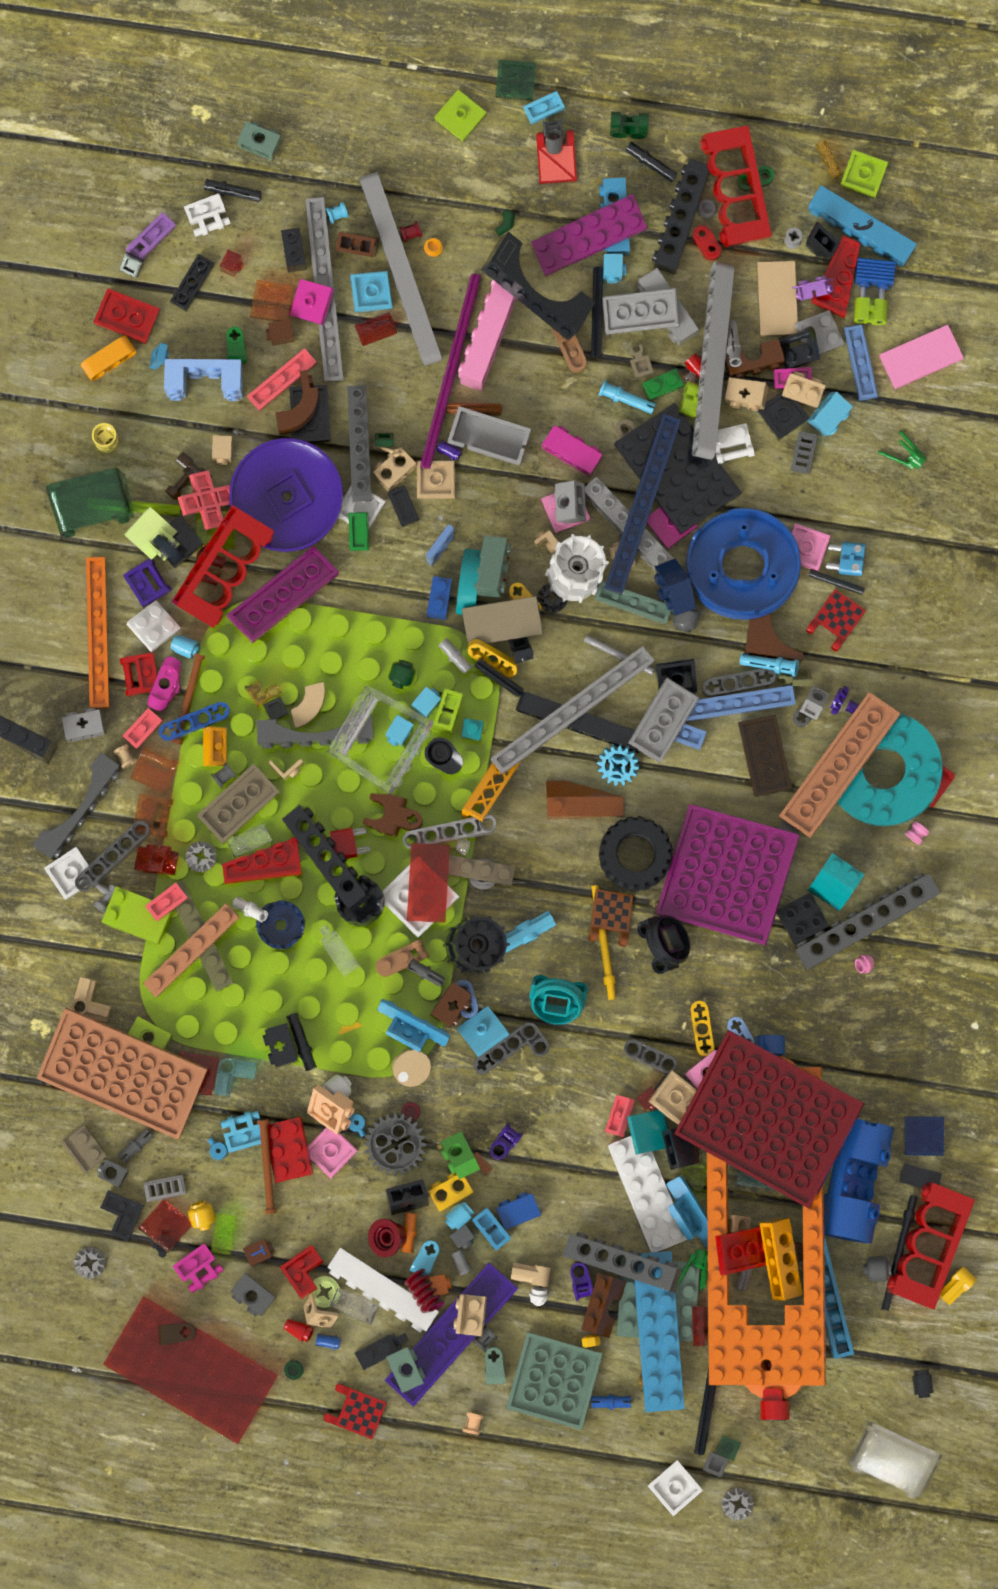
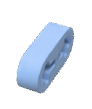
[727,1017,754,1043]

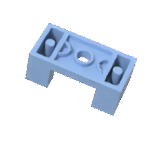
[164,359,243,401]

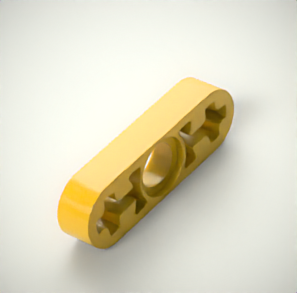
[468,639,518,677]
[690,1001,714,1057]

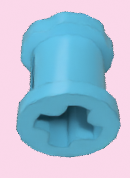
[325,202,349,224]

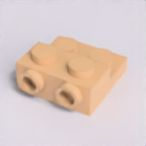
[307,1085,355,1135]

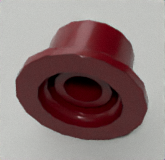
[368,1218,407,1258]

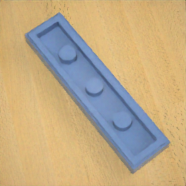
[843,324,878,401]

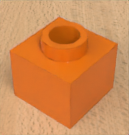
[429,1274,452,1296]

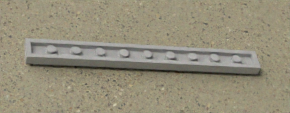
[305,197,344,383]
[491,646,654,775]

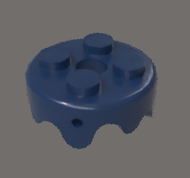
[256,900,305,950]

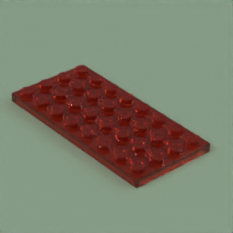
[103,1296,278,1444]

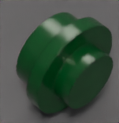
[284,1360,304,1380]

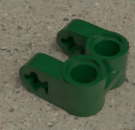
[610,111,649,139]

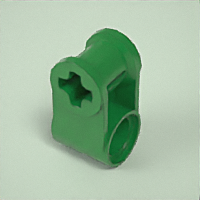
[226,327,247,363]

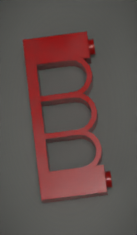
[700,125,772,248]
[172,505,274,628]
[887,1182,975,1310]

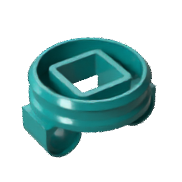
[529,975,588,1024]

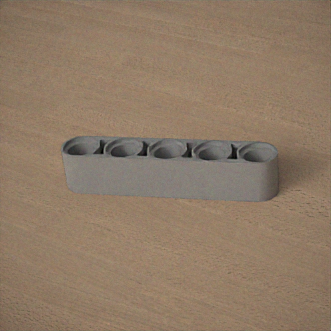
[403,815,496,850]

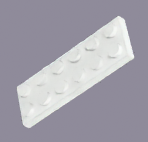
[607,1136,687,1253]

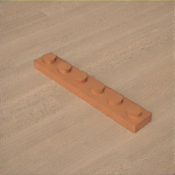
[143,903,240,998]

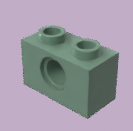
[237,122,281,161]
[386,1347,426,1393]

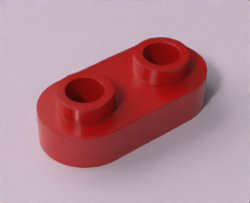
[692,225,721,261]

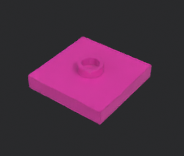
[289,279,335,325]
[647,508,698,550]

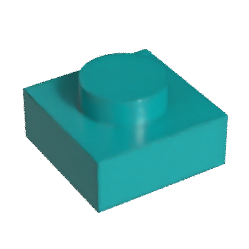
[461,718,483,741]

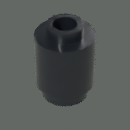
[912,1369,934,1398]

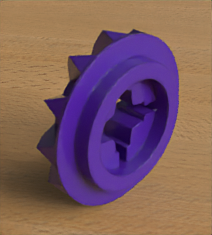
[830,685,849,715]

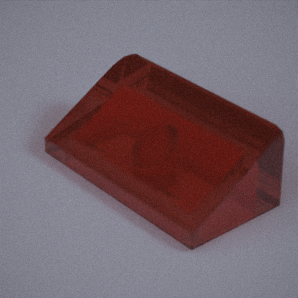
[354,312,397,346]
[692,1306,708,1346]

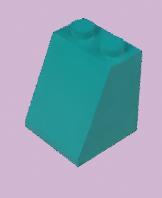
[807,853,865,912]

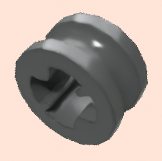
[793,709,811,727]

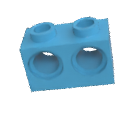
[472,1208,511,1251]

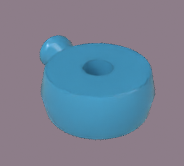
[349,1114,366,1137]
[207,1137,228,1160]

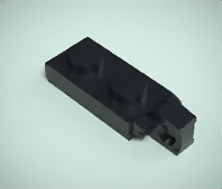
[355,1333,409,1370]

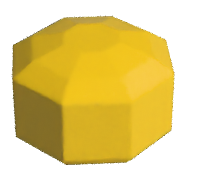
[582,1334,601,1348]

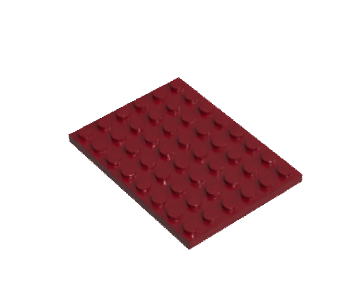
[674,1030,865,1209]

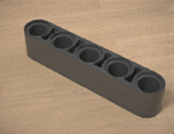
[75,821,151,893]

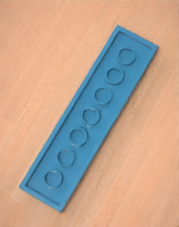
[634,1251,685,1412]

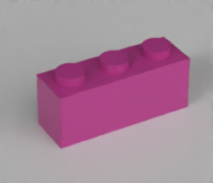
[542,425,603,477]

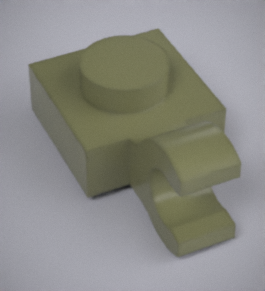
[778,668,812,687]

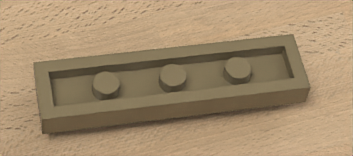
[435,853,515,886]

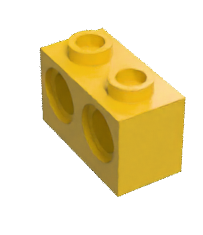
[428,1173,474,1212]

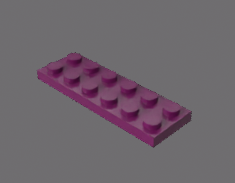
[531,194,648,277]
[227,546,339,643]

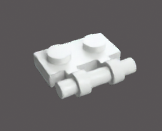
[184,193,231,237]

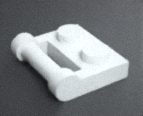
[715,423,755,464]

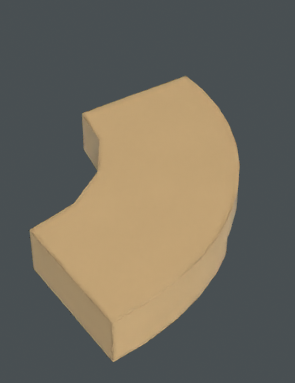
[291,682,325,729]

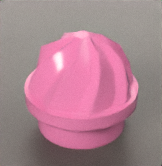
[855,955,875,974]

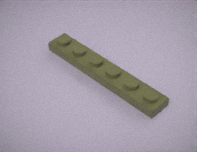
[165,880,234,992]

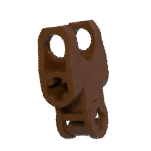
[363,793,423,837]

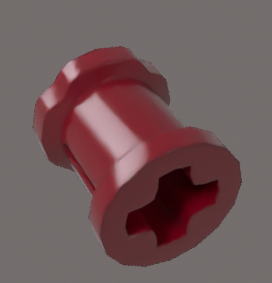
[399,221,422,243]

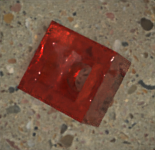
[220,249,244,277]
[635,1086,656,1111]

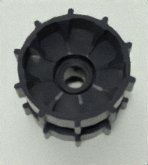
[443,915,510,974]

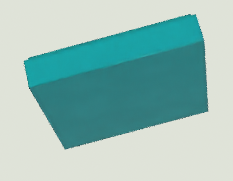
[627,1110,667,1155]

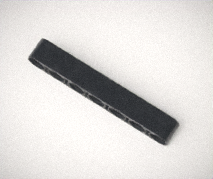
[515,691,640,753]

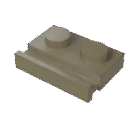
[61,1126,108,1174]

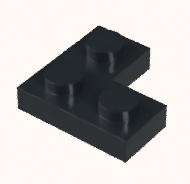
[100,1190,144,1242]

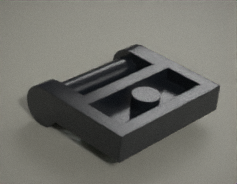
[778,326,820,369]

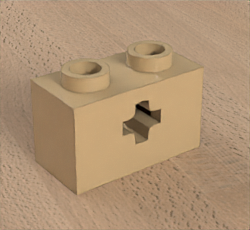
[725,378,769,411]

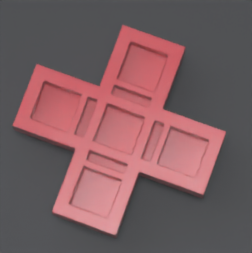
[178,470,230,530]

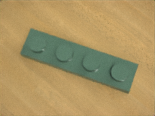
[594,581,671,625]

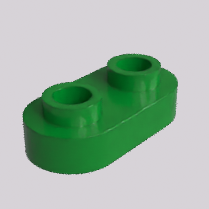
[737,166,774,192]

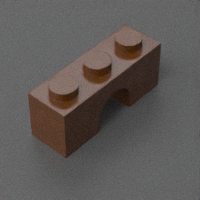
[725,339,785,379]
[581,1273,626,1338]

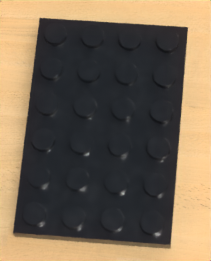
[614,403,742,535]

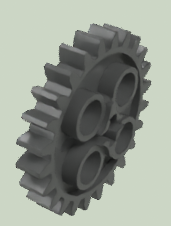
[364,1113,427,1176]

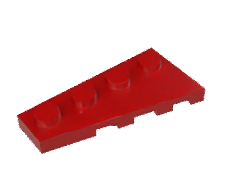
[811,235,860,319]
[222,837,302,884]

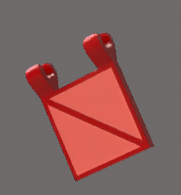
[536,130,577,184]

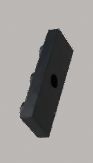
[170,254,215,312]

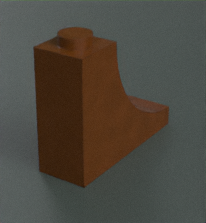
[744,614,803,663]

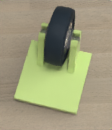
[124,506,184,564]

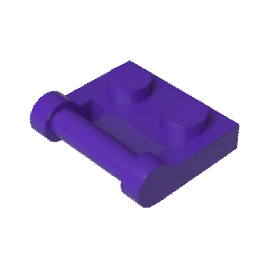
[123,559,172,608]

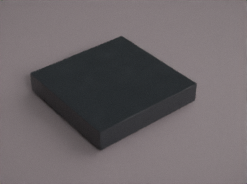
[757,392,810,441]
[160,515,204,568]

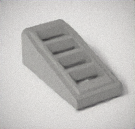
[143,1175,186,1202]

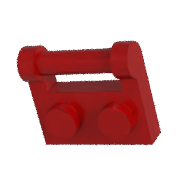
[120,652,157,697]

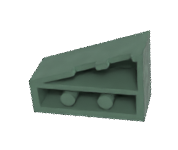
[474,535,511,598]

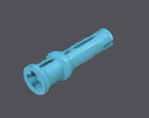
[598,380,656,415]
[740,653,799,677]

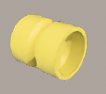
[92,423,119,453]

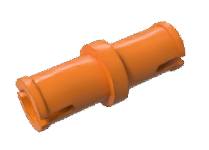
[401,1213,417,1253]

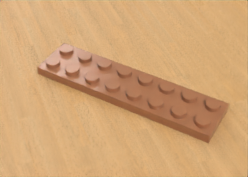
[779,692,901,839]

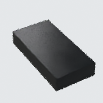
[387,485,419,528]
[899,1163,942,1189]

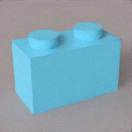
[807,392,853,436]

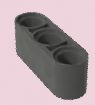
[624,1040,677,1074]

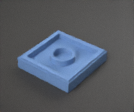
[426,524,454,566]

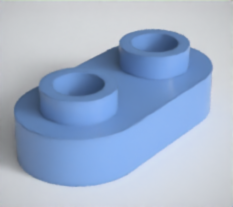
[456,980,478,1018]

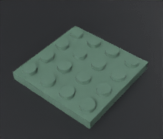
[617,1258,699,1342]
[506,1332,602,1430]

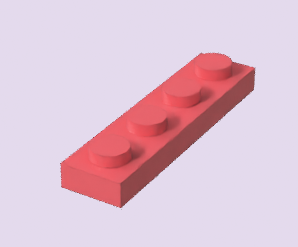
[247,348,317,412]

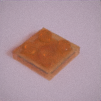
[250,280,294,322]

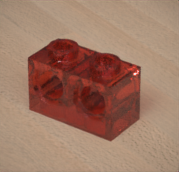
[134,844,179,875]

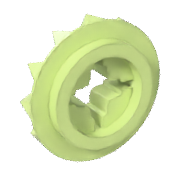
[309,1276,340,1308]

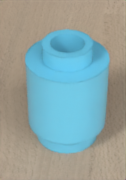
[171,635,200,659]
[445,1202,474,1230]

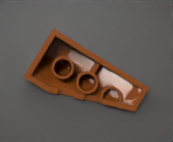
[546,780,624,820]

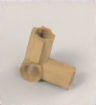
[71,977,111,1023]

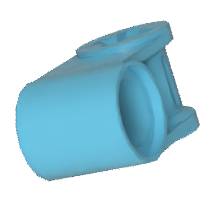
[409,1240,440,1276]

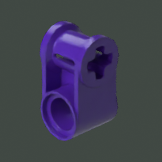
[490,1123,523,1160]
[570,1262,593,1301]

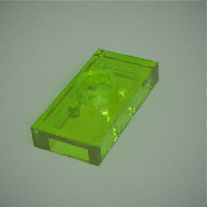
[211,1213,236,1255]

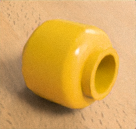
[188,1200,216,1231]

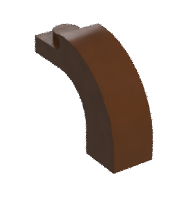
[275,370,319,435]

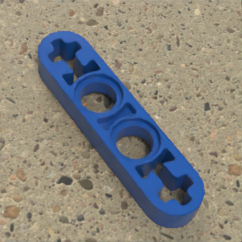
[159,702,230,741]

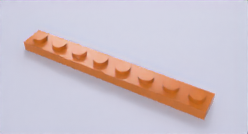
[86,557,110,709]

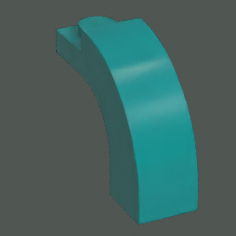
[456,549,481,615]

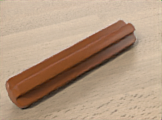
[446,403,502,415]

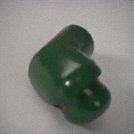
[495,209,515,237]

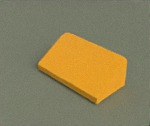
[203,727,227,766]

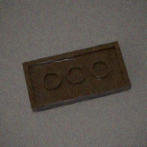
[738,714,792,797]

